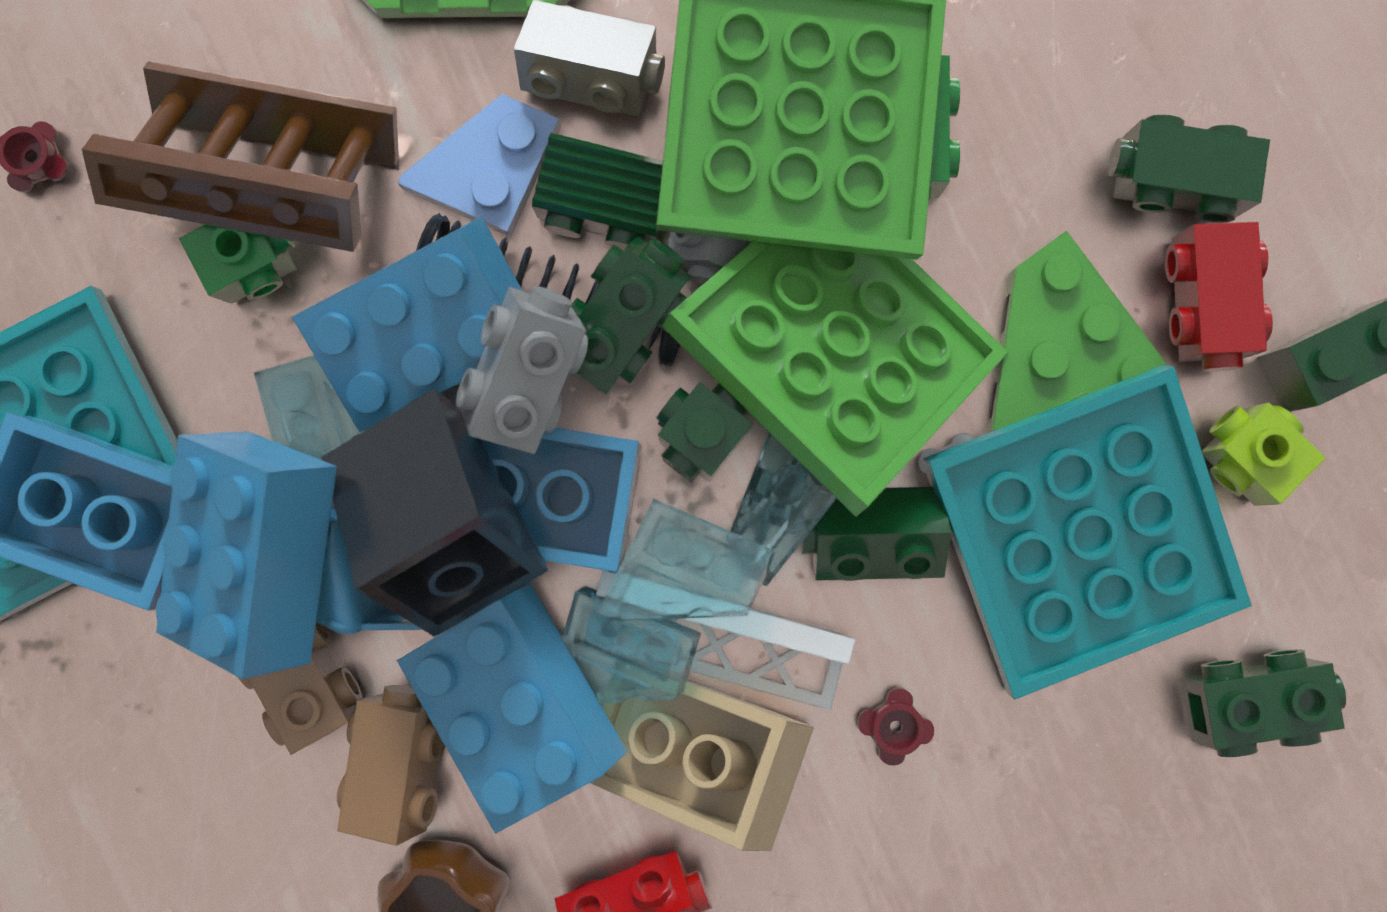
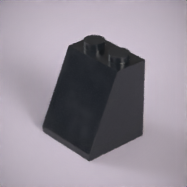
[321,388,548,637]

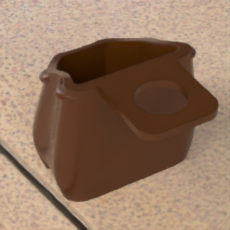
[377,840,509,912]

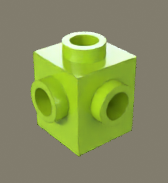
[1202,402,1326,506]

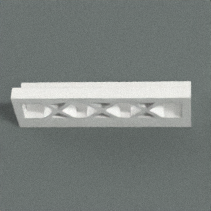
[585,570,855,710]

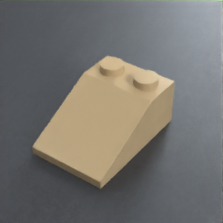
[591,656,814,851]

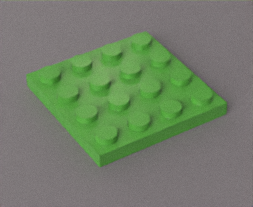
[656,0,946,260]
[662,241,1008,516]

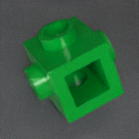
[179,224,297,304]

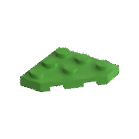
[987,231,1180,433]

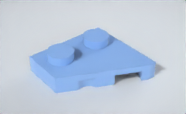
[398,94,561,237]

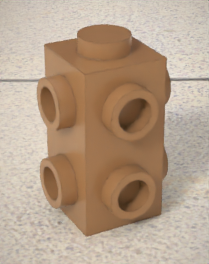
[238,622,362,755]
[337,685,445,846]

